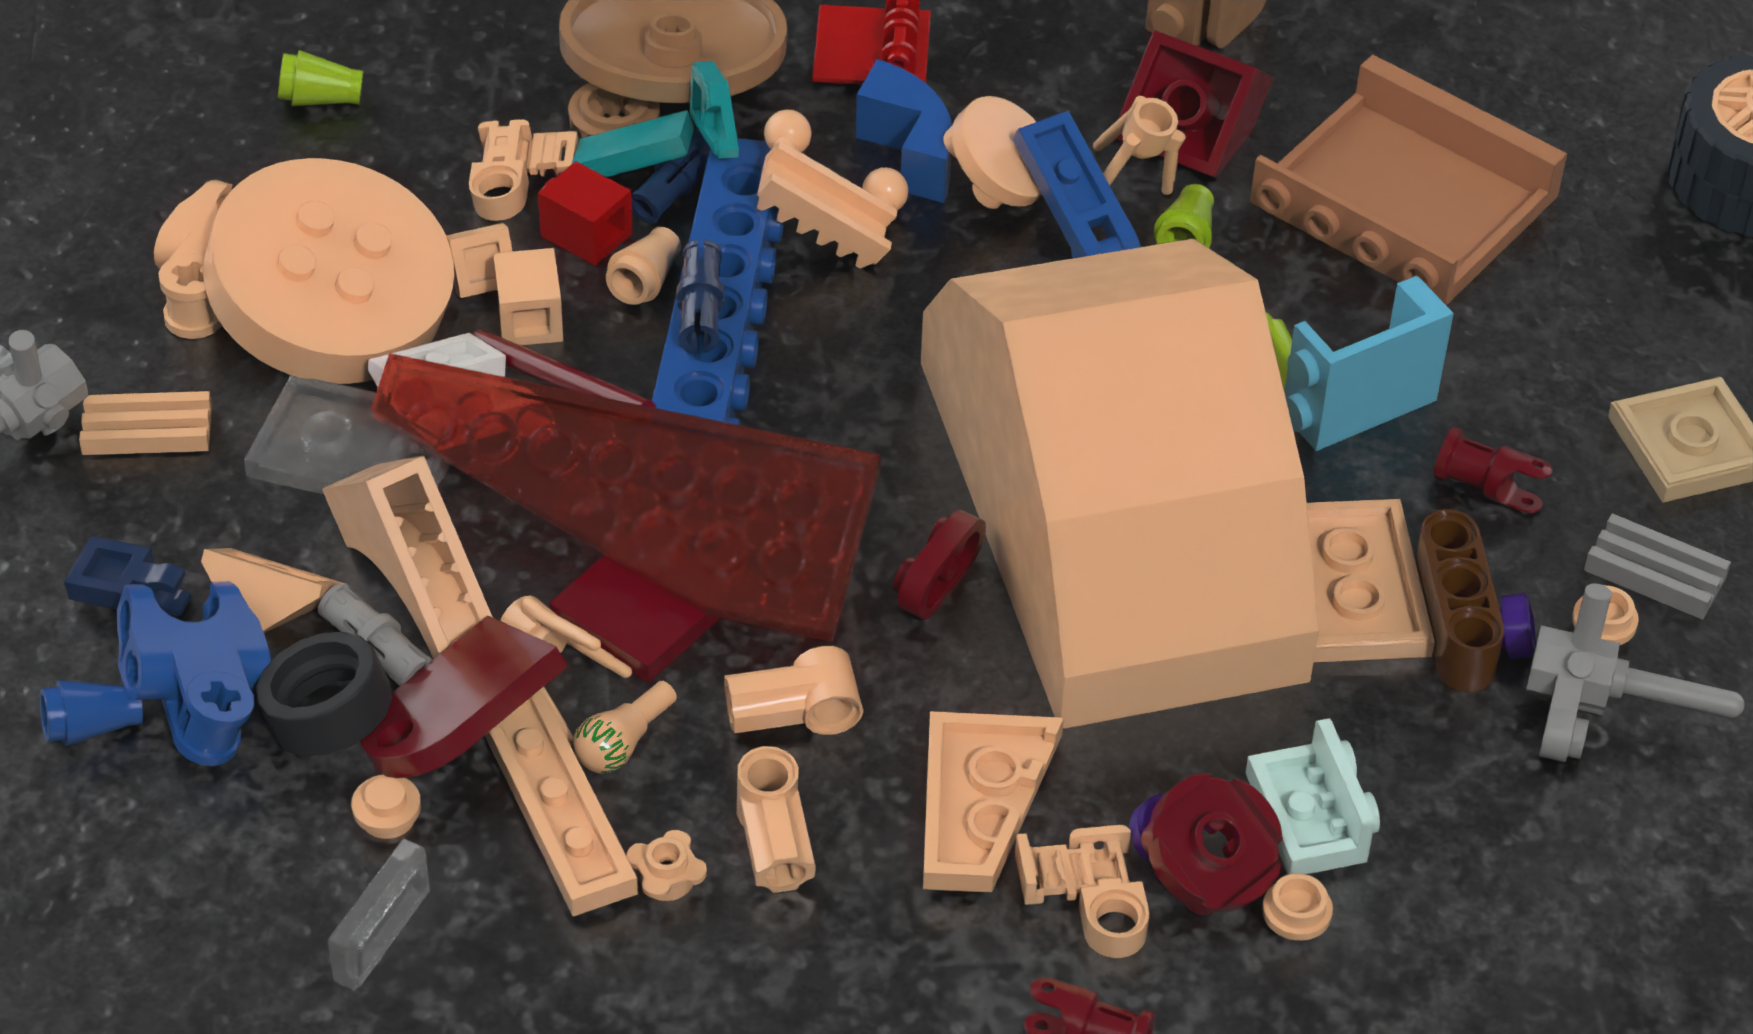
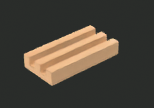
[79,391,212,455]

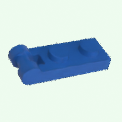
[1012,111,1140,258]

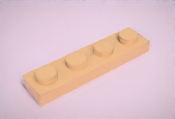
[485,689,638,916]

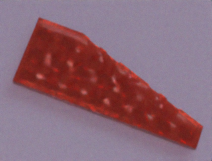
[371,353,882,642]

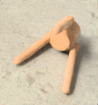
[1093,96,1185,195]
[501,595,632,747]

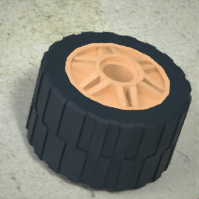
[1668,55,1753,238]

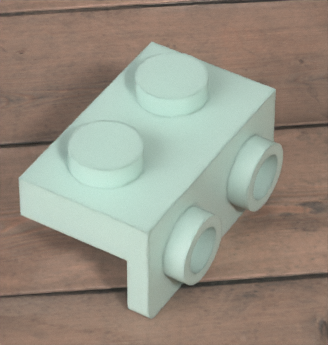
[1245,718,1380,875]

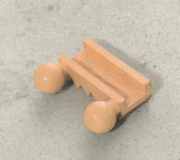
[757,110,908,268]

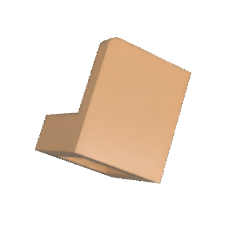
[494,248,563,345]

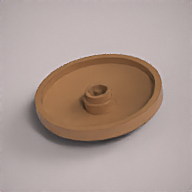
[559,0,787,103]

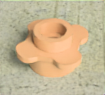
[627,830,707,901]

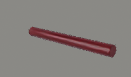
[472,329,656,425]

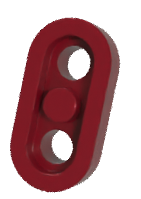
[893,510,986,620]

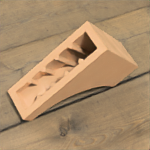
[322,456,493,659]

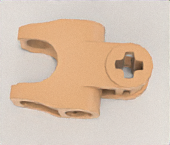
[154,180,232,339]

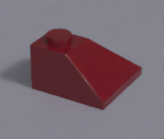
[1116,30,1273,178]

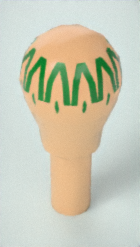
[573,681,677,774]

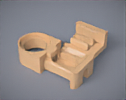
[469,120,579,221]
[1015,825,1149,958]

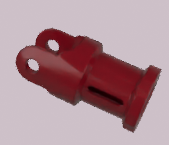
[1433,427,1553,513]
[1024,978,1157,1034]

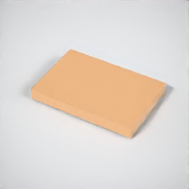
[1307,499,1435,662]

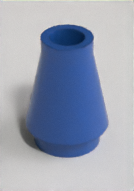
[40,680,143,747]

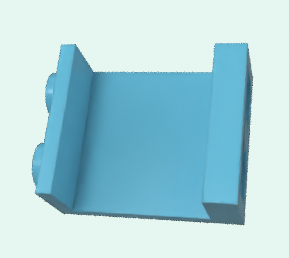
[1284,276,1454,451]

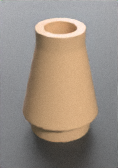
[606,227,681,305]

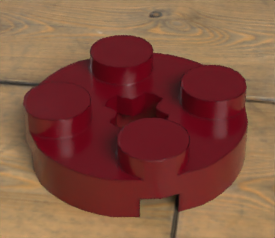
[1141,773,1283,916]

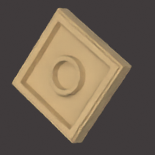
[1608,377,1753,503]

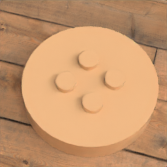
[203,158,454,384]

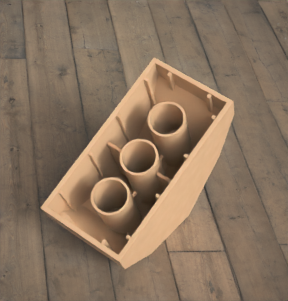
[921,239,1319,729]

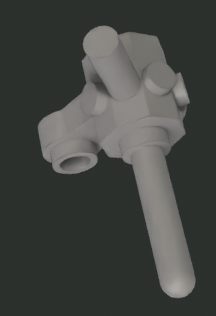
[0,330,89,441]
[1525,584,1745,762]

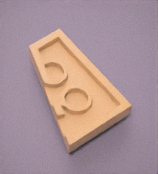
[923,711,1064,892]

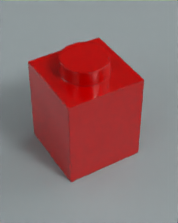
[538,161,633,266]

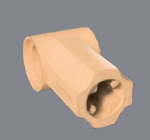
[724,646,863,735]
[736,746,815,893]

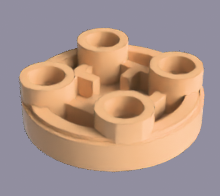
[943,96,1043,209]

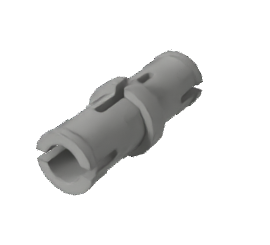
[318,583,433,687]

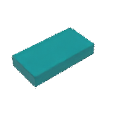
[571,110,694,177]

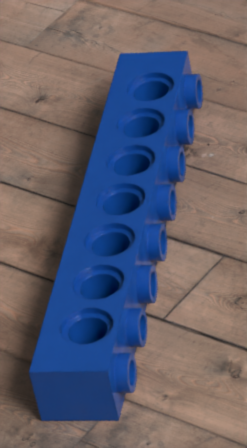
[635,138,784,519]

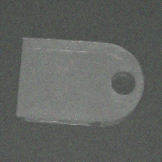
[244,375,450,494]

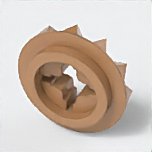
[568,83,660,138]

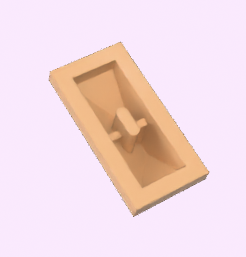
[201,548,344,633]

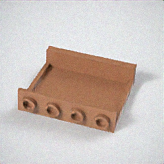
[1250,55,1567,306]

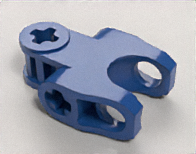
[117,581,271,766]

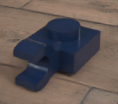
[64,536,191,616]

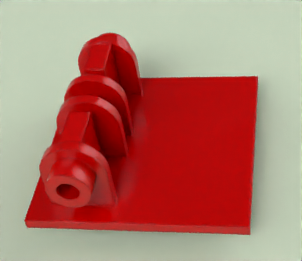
[812,0,931,84]

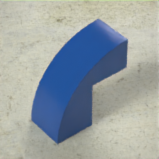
[856,59,952,203]

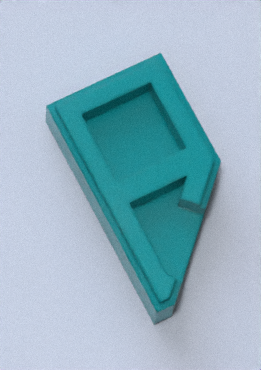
[689,61,739,159]

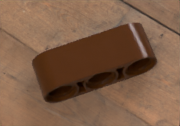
[1415,509,1504,693]

